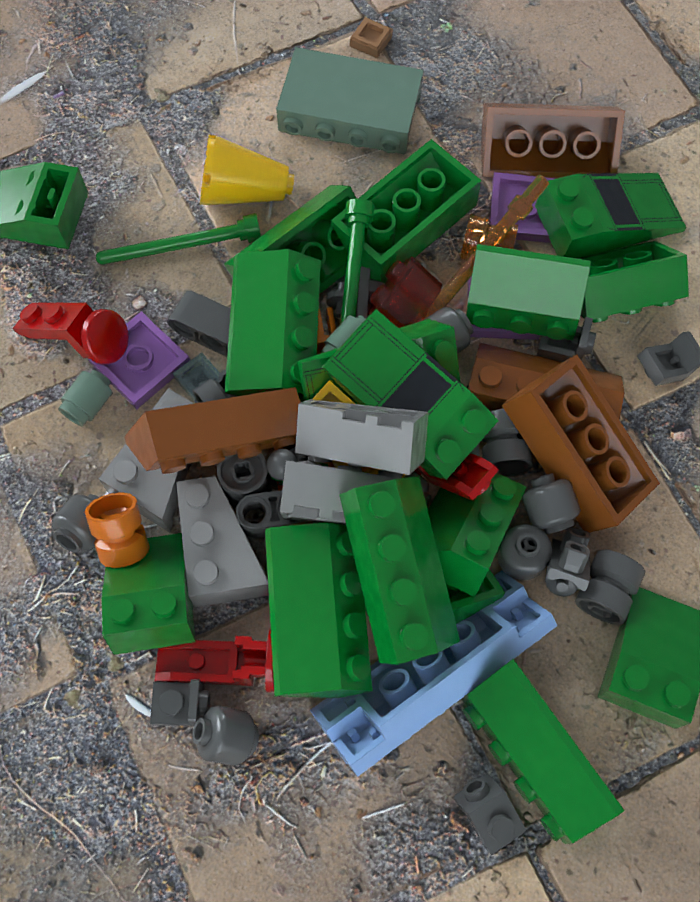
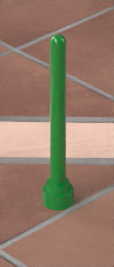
[340,199,375,324]
[95,213,261,265]

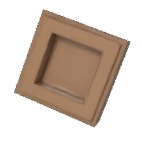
[350,17,393,59]

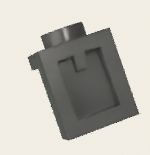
[150,679,211,727]

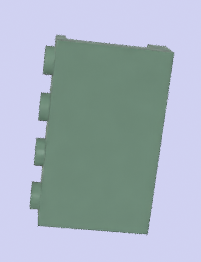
[276,47,424,154]

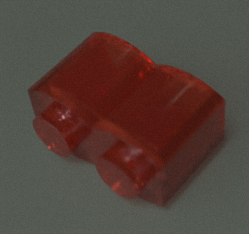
[367,256,443,328]

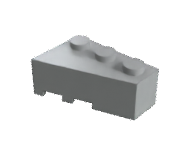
[99,388,194,533]
[295,399,429,475]
[280,460,402,525]
[176,476,269,607]

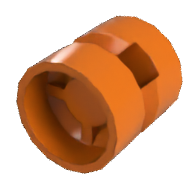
[85,492,150,568]

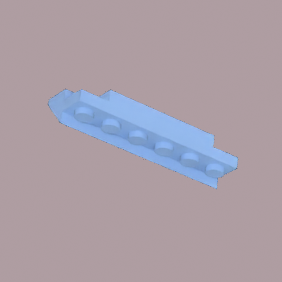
[310,570,557,777]

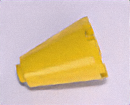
[200,134,294,205]

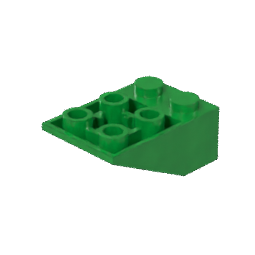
[0,162,88,250]

